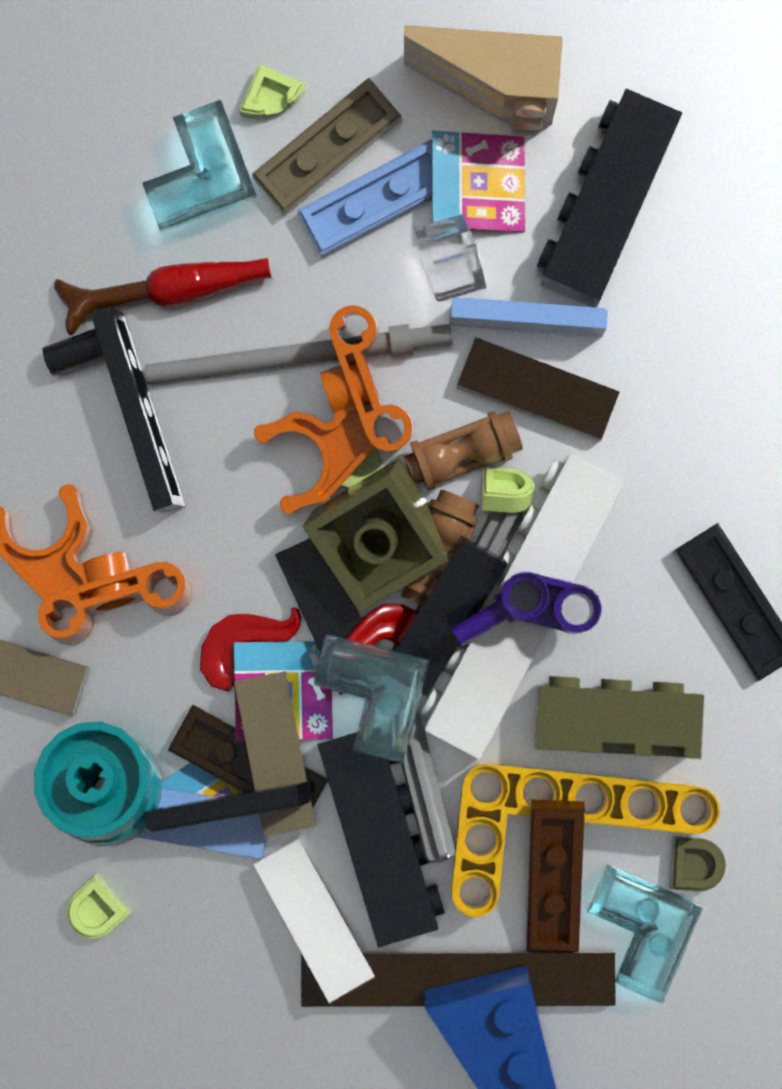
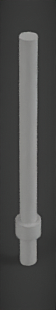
[145,324,453,385]

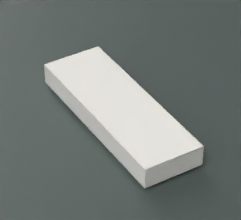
[253,839,375,1004]

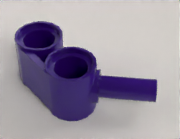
[450,572,602,647]

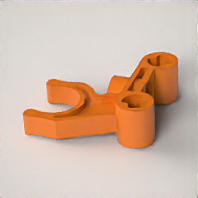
[254,305,414,514]
[0,484,191,645]

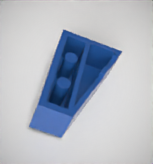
[425,965,558,1089]

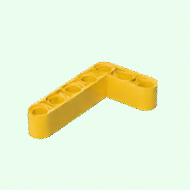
[451,763,720,917]

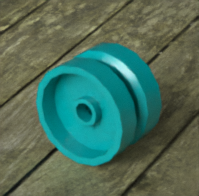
[34,722,162,847]

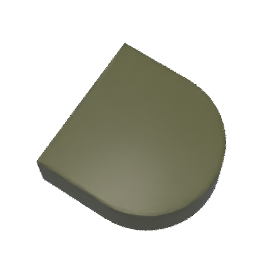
[670,836,726,891]

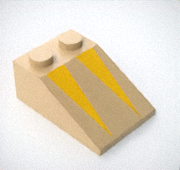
[404,25,563,131]

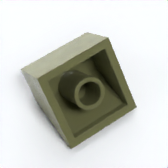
[302,458,449,613]

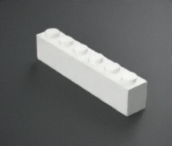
[419,453,626,760]

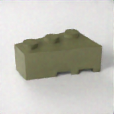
[534,676,704,759]

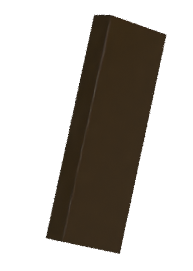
[457,337,620,441]
[168,704,328,808]

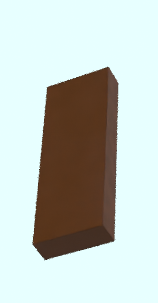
[526,800,585,952]

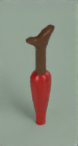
[54,258,272,336]

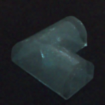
[142,100,257,233]
[314,634,430,763]
[587,864,704,1003]

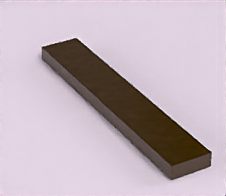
[301,951,616,1007]

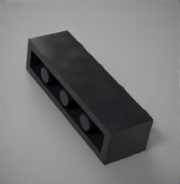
[536,88,683,308]
[317,726,445,948]

